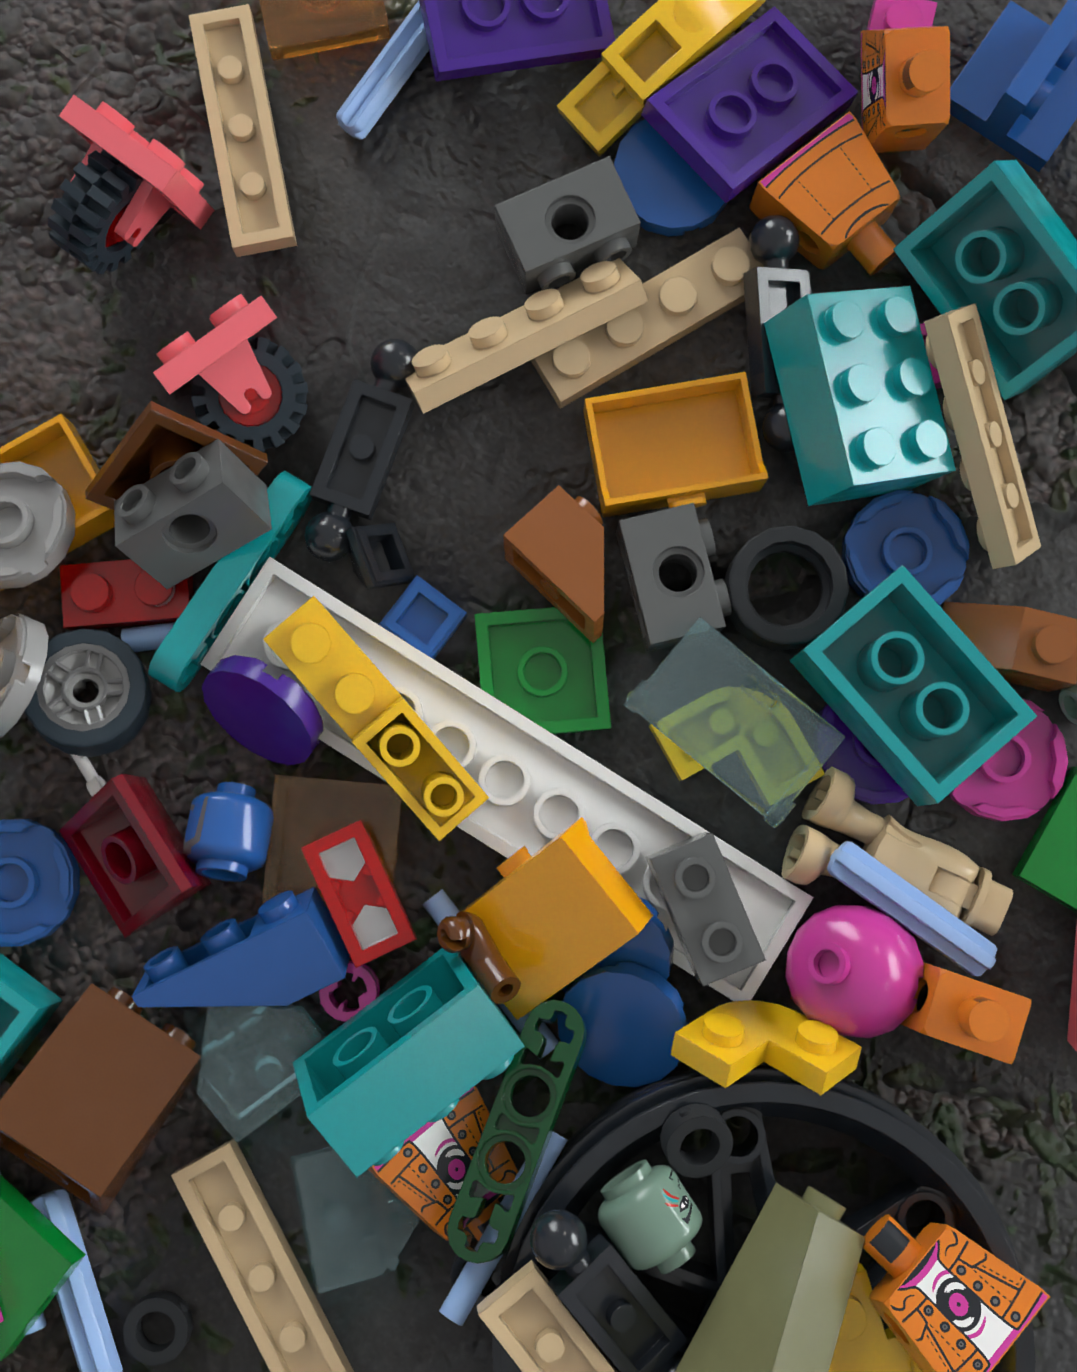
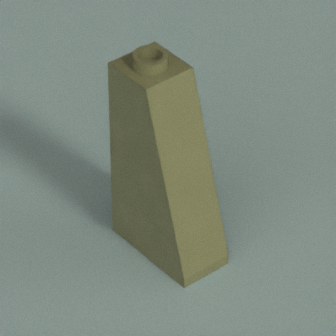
[675,1183,866,1372]

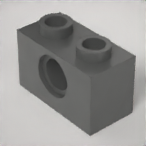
[495,156,641,294]
[114,439,272,590]
[616,503,732,652]
[645,832,766,986]

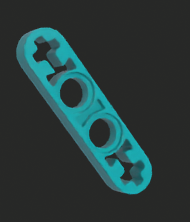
[148,471,312,692]

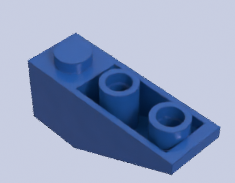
[131,886,350,1007]

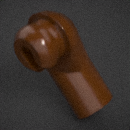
[437,911,521,1004]

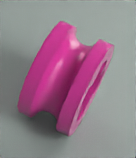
[319,960,380,1022]

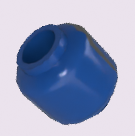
[183,782,274,882]

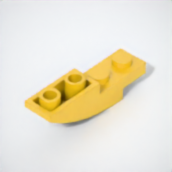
[557,0,766,157]
[263,595,489,841]

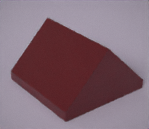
[59,774,211,938]

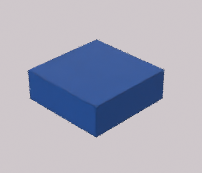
[379,575,468,659]

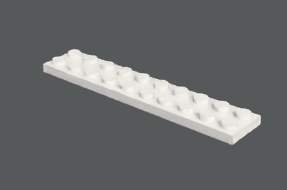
[200,557,814,1001]

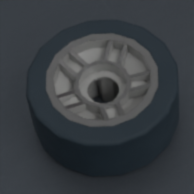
[24,628,152,757]

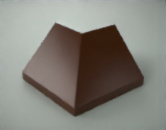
[85,401,268,510]

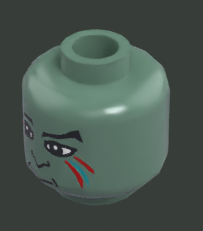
[598,1160,702,1274]

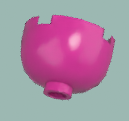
[785,905,924,1039]

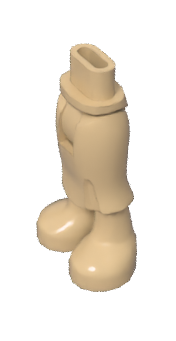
[781,767,1013,936]

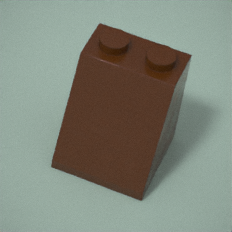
[0,983,201,1216]

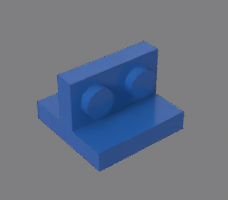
[950,0,1077,172]

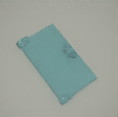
[623,617,845,828]

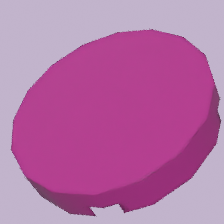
[949,699,1068,821]

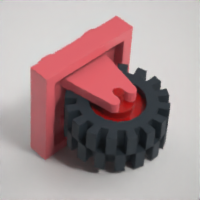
[48,95,215,274]
[153,294,308,452]

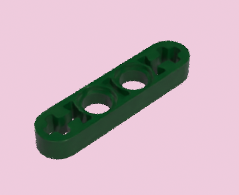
[447,1000,587,1264]

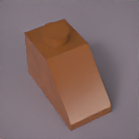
[503,485,604,643]
[940,602,1077,692]

